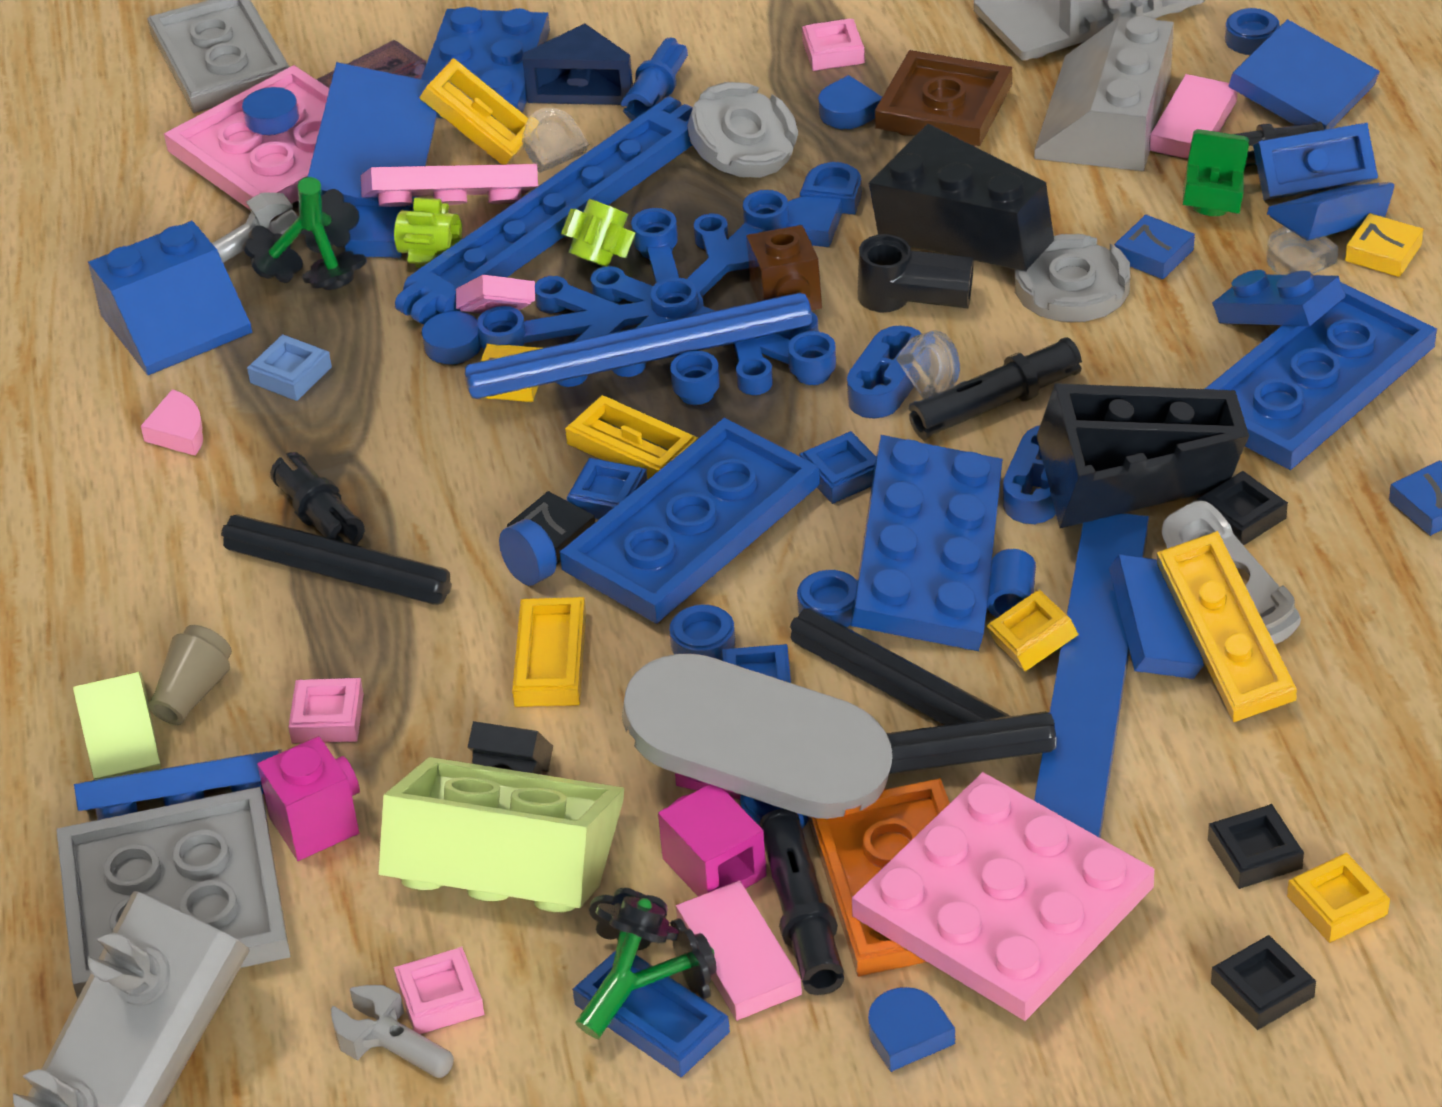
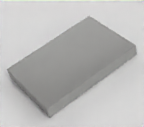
[147,0,289,113]

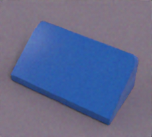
[1267,182,1394,241]

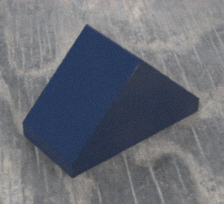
[522,23,633,105]

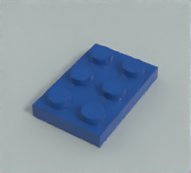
[421,7,550,121]

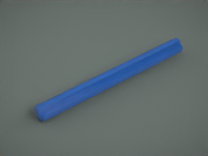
[465,293,812,399]

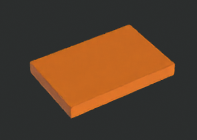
[808,778,950,976]

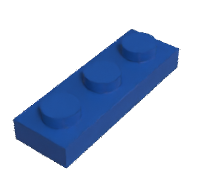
[74,749,282,820]

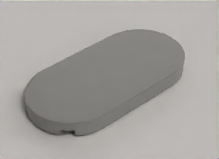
[622,654,892,819]

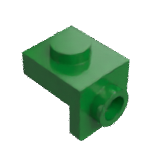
[1183,129,1249,216]

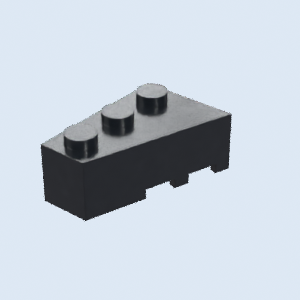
[869,124,1054,272]
[1037,383,1249,528]

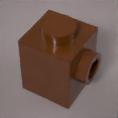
[746,225,822,311]

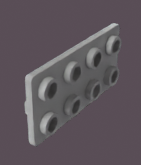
[974,0,1206,60]

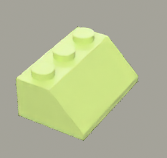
[378,757,624,912]

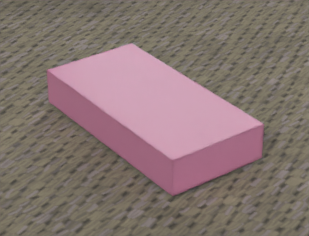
[1150,74,1238,159]
[676,881,802,1021]

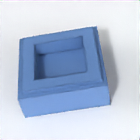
[247,334,332,401]

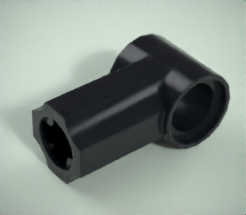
[857,234,974,312]

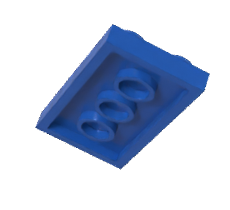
[1205,282,1437,470]
[560,418,820,624]
[851,435,1003,651]

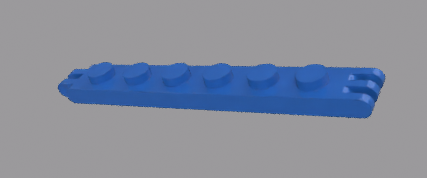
[395,96,693,325]

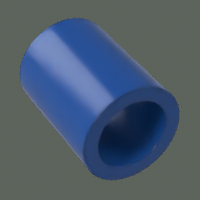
[987,549,1036,618]

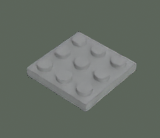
[56,787,291,999]

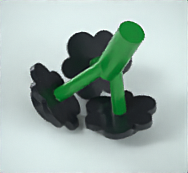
[243,177,367,290]
[575,888,717,1039]

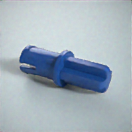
[621,37,688,120]

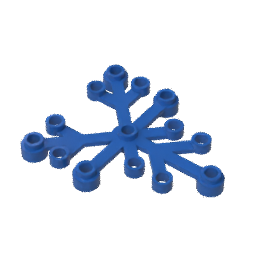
[477,190,836,405]

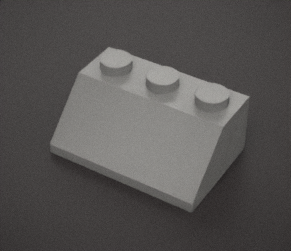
[1034,16,1174,171]

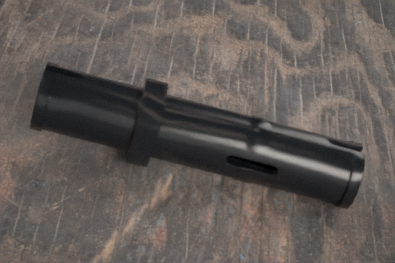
[909,337,1082,440]
[760,809,844,995]

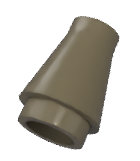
[148,625,232,725]

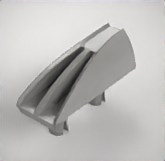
[13,891,250,1107]

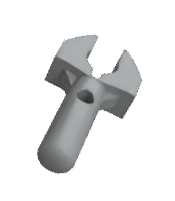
[212,192,298,263]
[331,985,454,1078]

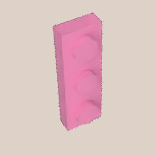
[360,164,538,207]

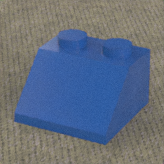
[88,220,252,376]

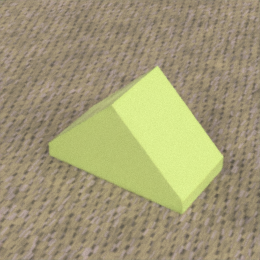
[73,672,162,780]

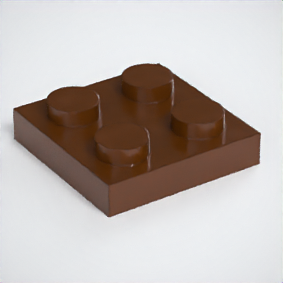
[875,50,1012,147]

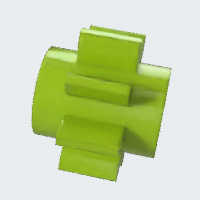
[394,198,462,268]
[561,199,636,267]

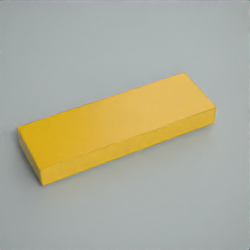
[1157,531,1297,723]

